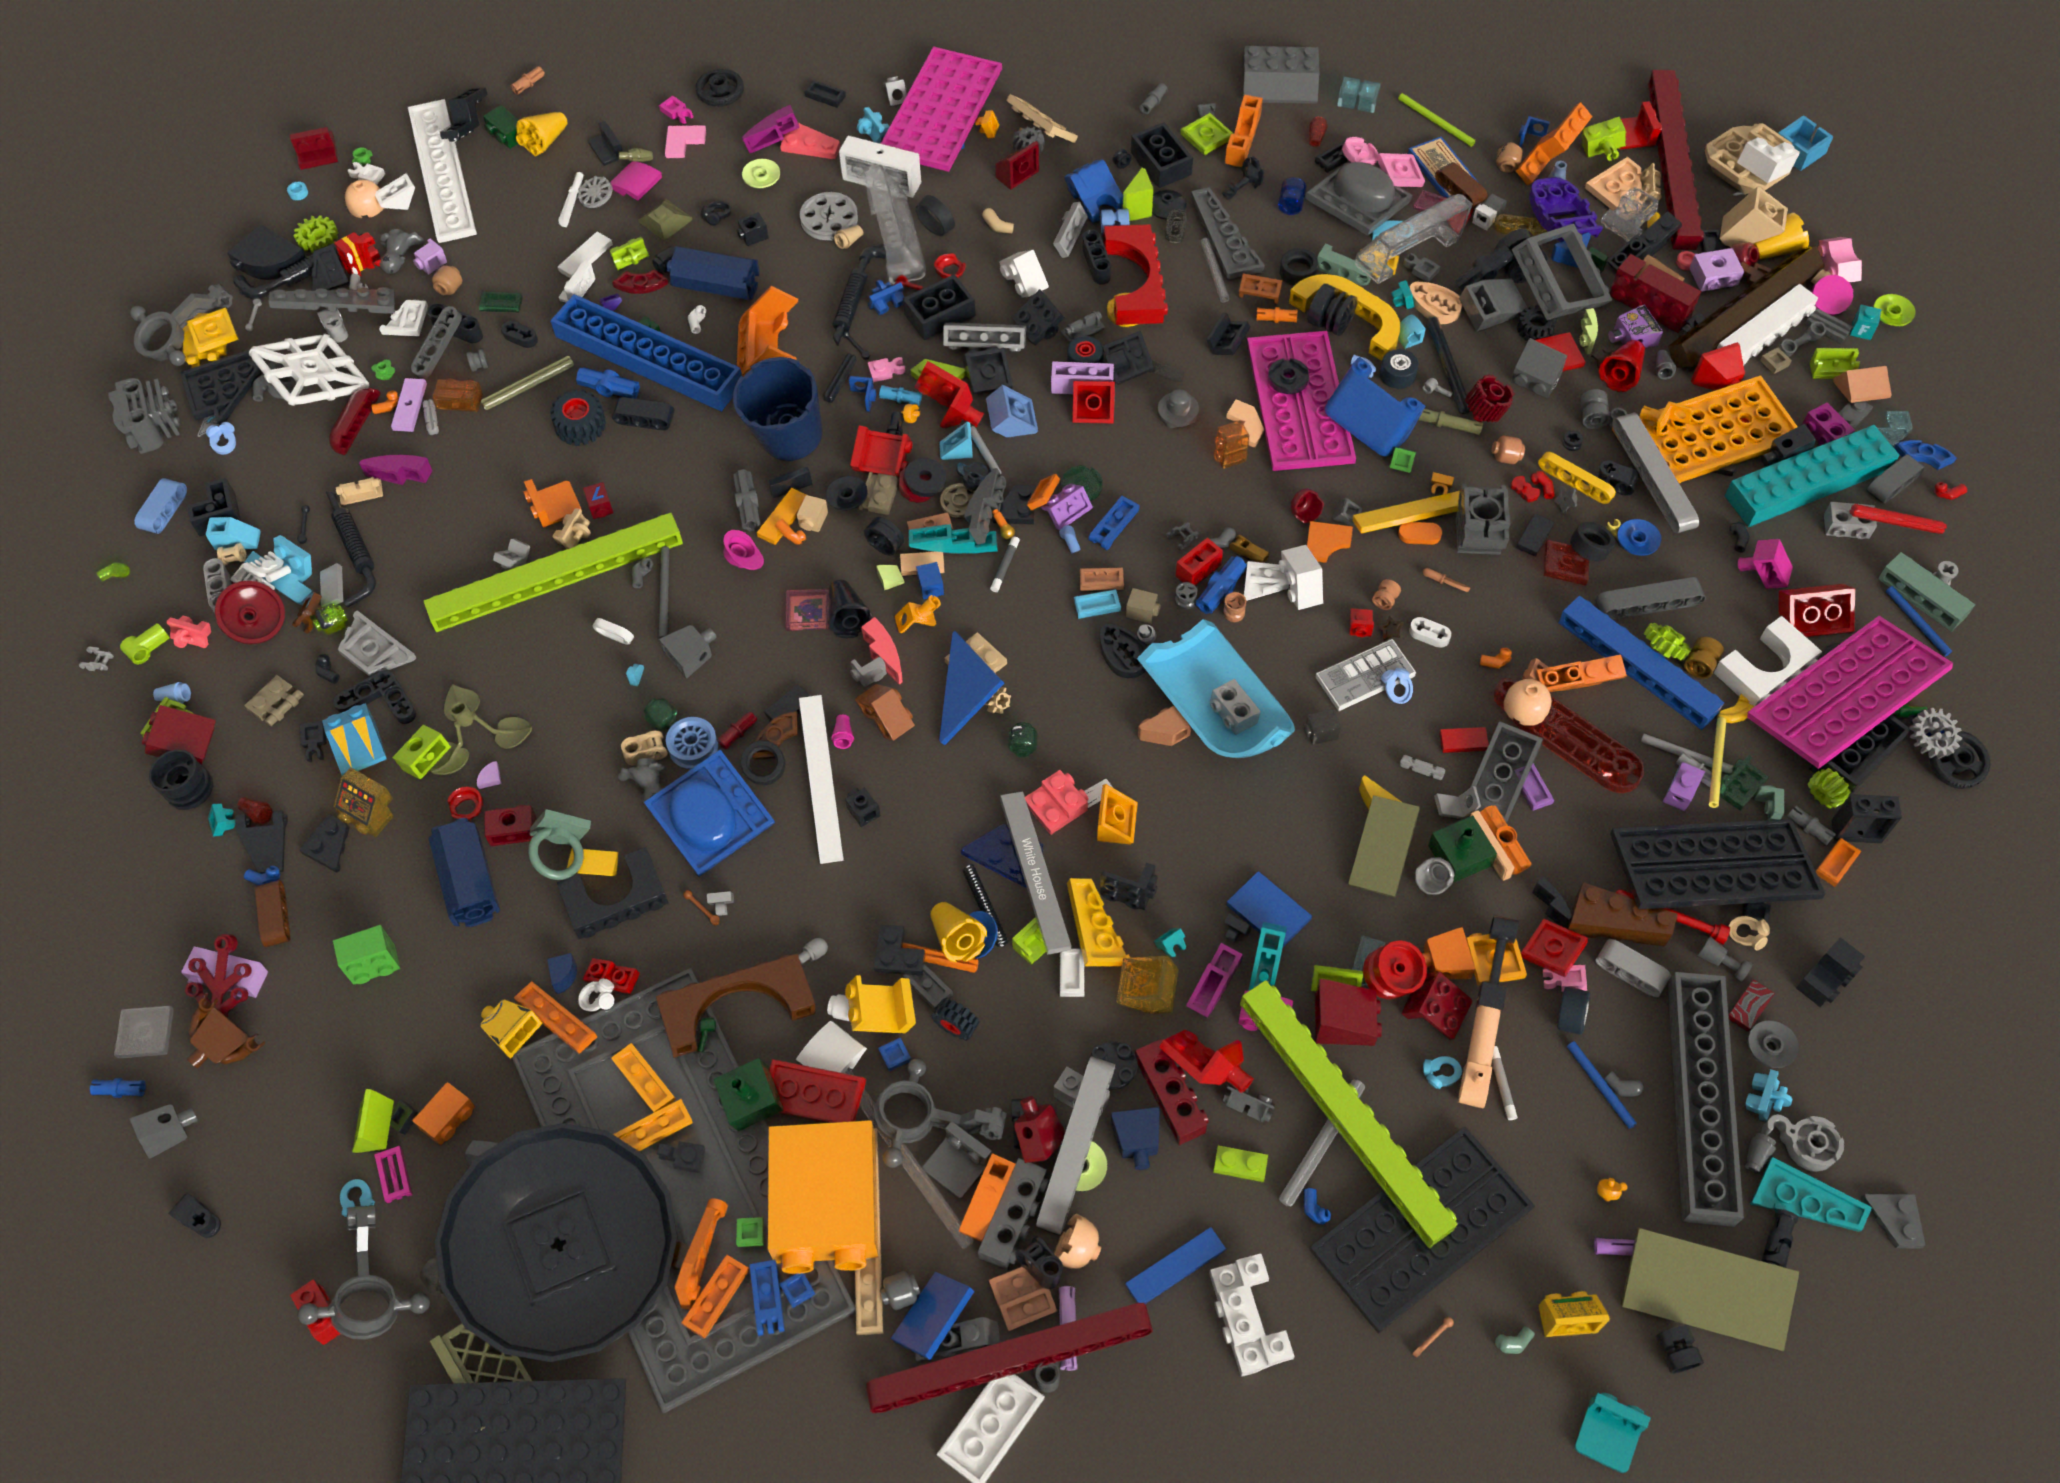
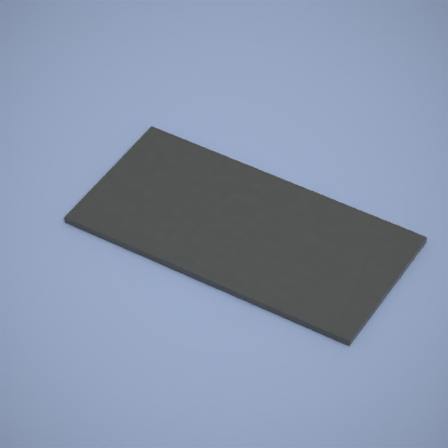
[512,968,856,1414]

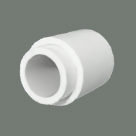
[827,994,849,1021]

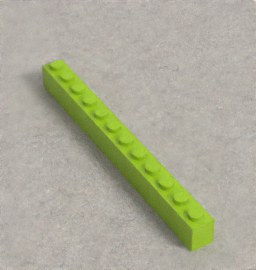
[424,513,683,632]
[1240,980,1458,1248]

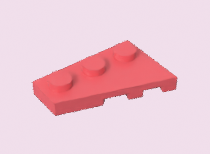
[781,123,840,160]

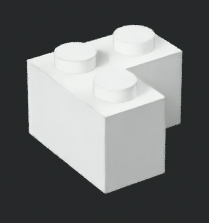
[1737,137,1800,183]
[999,250,1049,297]
[1279,545,1323,610]

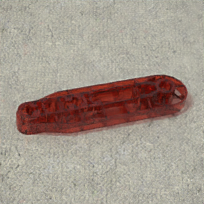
[1494,678,1644,793]

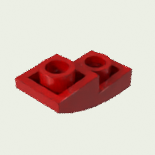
[583,958,640,994]

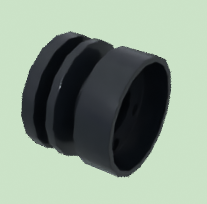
[1494,229,1547,283]
[1307,283,1358,336]
[149,749,214,810]

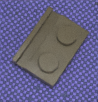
[859,472,899,515]

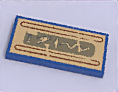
[1408,136,1479,201]

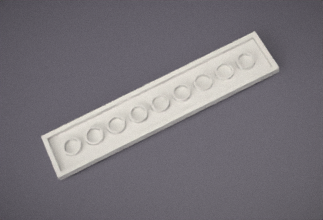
[408,99,477,243]

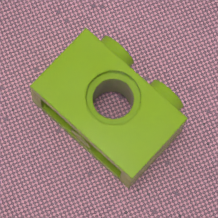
[392,725,451,780]

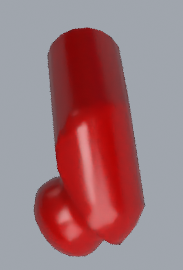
[1531,471,1555,499]
[1934,482,1967,500]

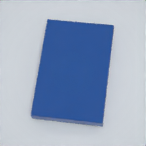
[1226,871,1312,947]
[891,1272,974,1360]

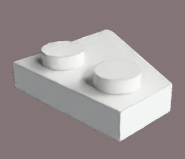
[1244,561,1289,601]

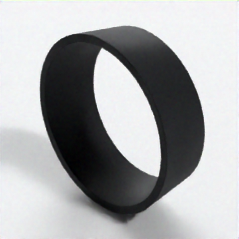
[916,195,955,236]

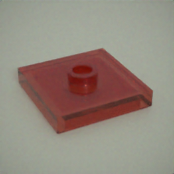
[1543,540,1589,586]

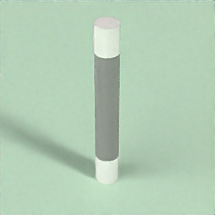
[1492,1046,1518,1120]

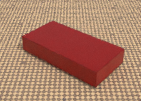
[1439,727,1489,753]

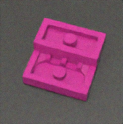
[610,161,662,201]

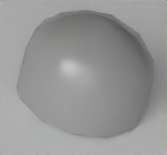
[1415,857,1455,895]

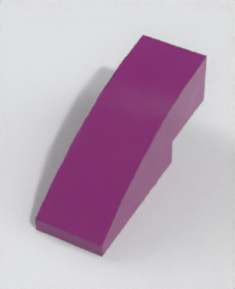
[742,105,800,154]
[359,455,433,485]
[1186,943,1244,1018]

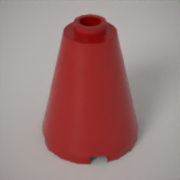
[1599,340,1645,392]

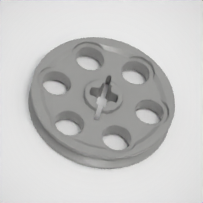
[800,192,858,240]

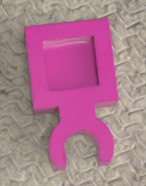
[659,96,693,124]

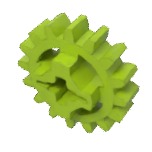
[294,215,339,253]
[1644,623,1691,660]

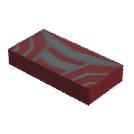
[1728,979,1775,1032]

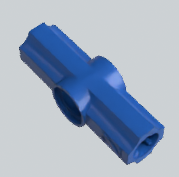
[576,367,640,399]
[1196,556,1247,614]

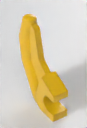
[1717,694,1755,724]

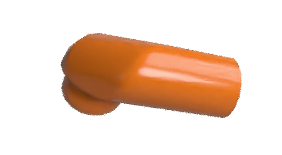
[372,391,400,414]
[775,519,806,545]
[1479,648,1512,669]

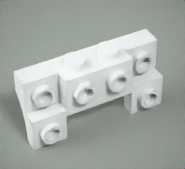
[1209,1253,1294,1377]

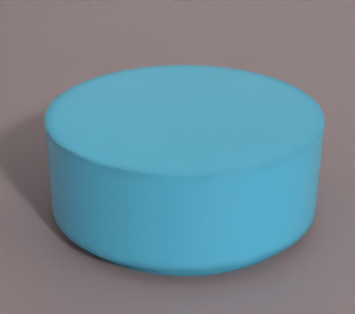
[287,182,308,200]

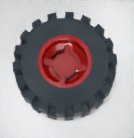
[550,389,606,446]

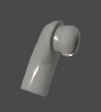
[349,274,368,290]

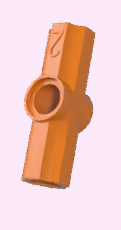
[1480,805,1531,875]

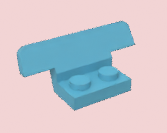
[244,535,313,604]

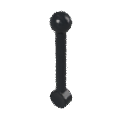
[842,330,870,360]
[297,505,310,544]

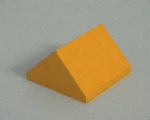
[1097,784,1138,844]

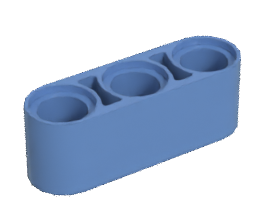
[135,478,187,534]

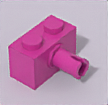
[1738,539,1793,589]

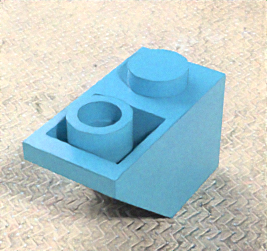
[206,517,261,550]

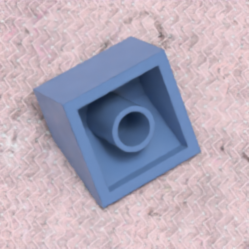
[986,385,1038,437]

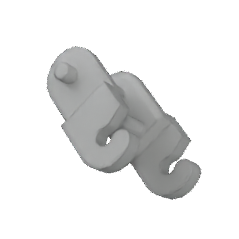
[79,646,114,671]

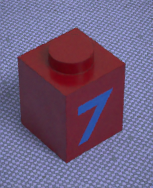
[583,482,613,519]

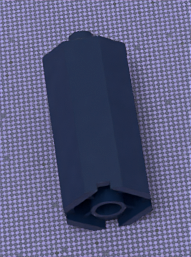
[667,246,760,300]
[428,818,500,927]

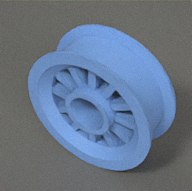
[666,717,718,769]

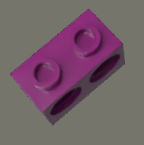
[1802,402,1856,446]

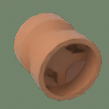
[1372,579,1401,610]
[1223,592,1247,622]

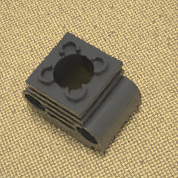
[108,378,181,454]
[1455,484,1510,555]

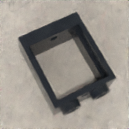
[1831,794,1902,843]

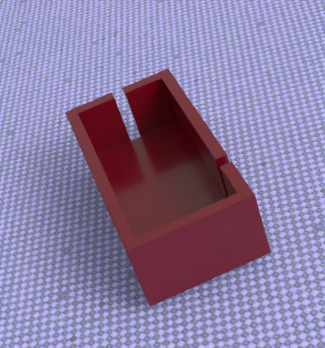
[1609,254,1702,333]

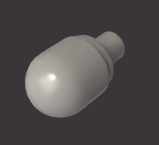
[1137,625,1157,644]
[798,938,828,964]

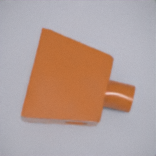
[1422,927,1475,979]

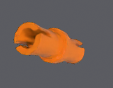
[1257,307,1298,323]

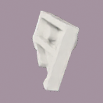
[380,300,428,336]

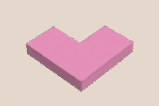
[665,126,706,158]

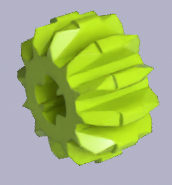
[1808,768,1851,809]

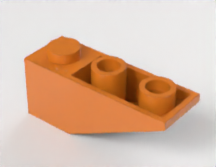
[958,1153,1015,1242]

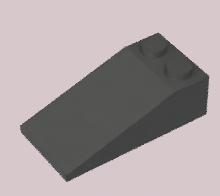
[1466,721,1543,823]

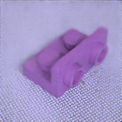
[1041,484,1093,530]

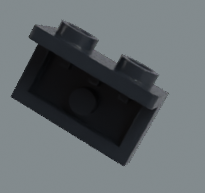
[1207,313,1250,355]

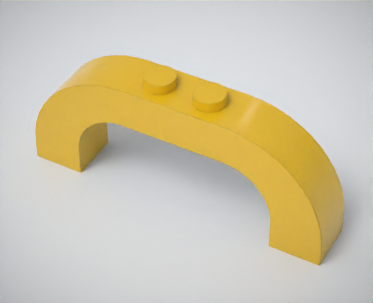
[1289,274,1400,361]

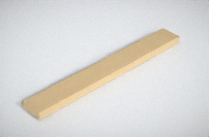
[855,1128,883,1335]

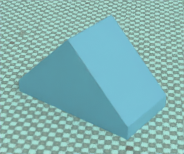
[939,422,973,460]

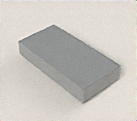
[320,563,343,610]

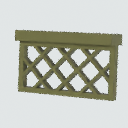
[430,1324,533,1431]

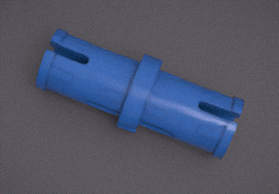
[90,1078,146,1098]

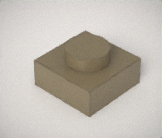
[1760,348,1792,374]

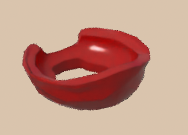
[934,253,966,279]
[448,787,483,820]

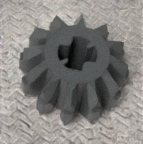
[1013,126,1045,153]

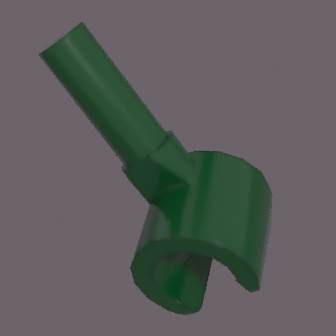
[697,1018,716,1052]

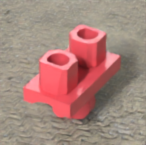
[167,615,211,648]

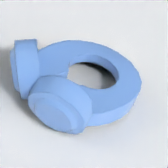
[206,422,236,455]
[1381,668,1413,704]

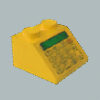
[1538,1291,1610,1337]

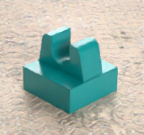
[1391,280,1414,310]
[208,804,236,836]
[1153,928,1186,957]

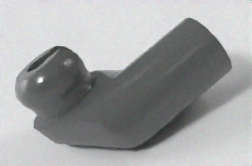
[253,374,267,402]
[1209,527,1236,548]
[632,558,653,588]
[1604,1071,1644,1097]

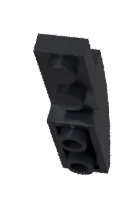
[1607,211,1682,271]

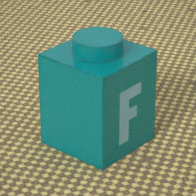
[1850,305,1881,340]

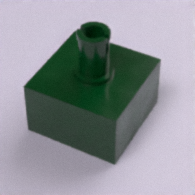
[1428,816,1498,883]
[713,1058,784,1132]

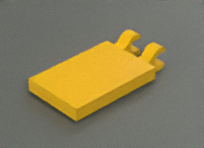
[183,308,227,368]

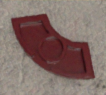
[612,269,669,294]

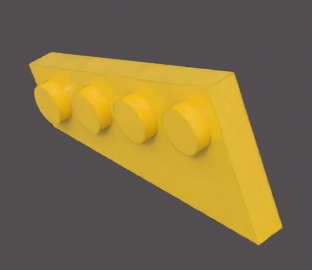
[1067,878,1132,966]

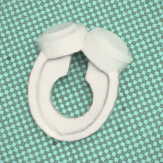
[578,979,614,1012]

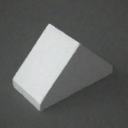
[375,173,415,210]

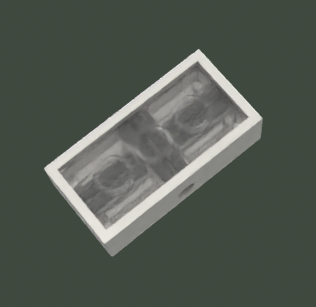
[839,136,921,198]

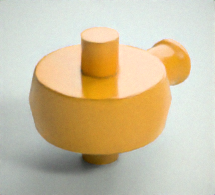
[901,404,920,423]
[1597,1178,1627,1201]

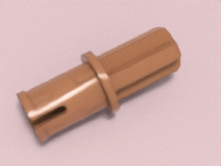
[510,66,545,95]

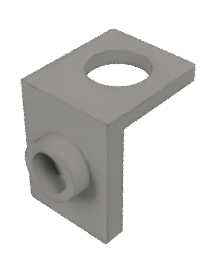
[883,76,907,106]
[1434,786,1481,819]

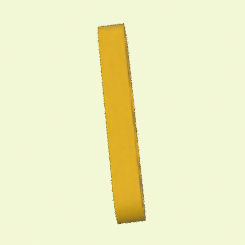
[1538,452,1616,504]

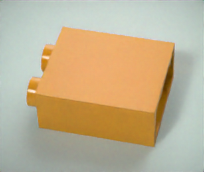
[768,1120,878,1274]

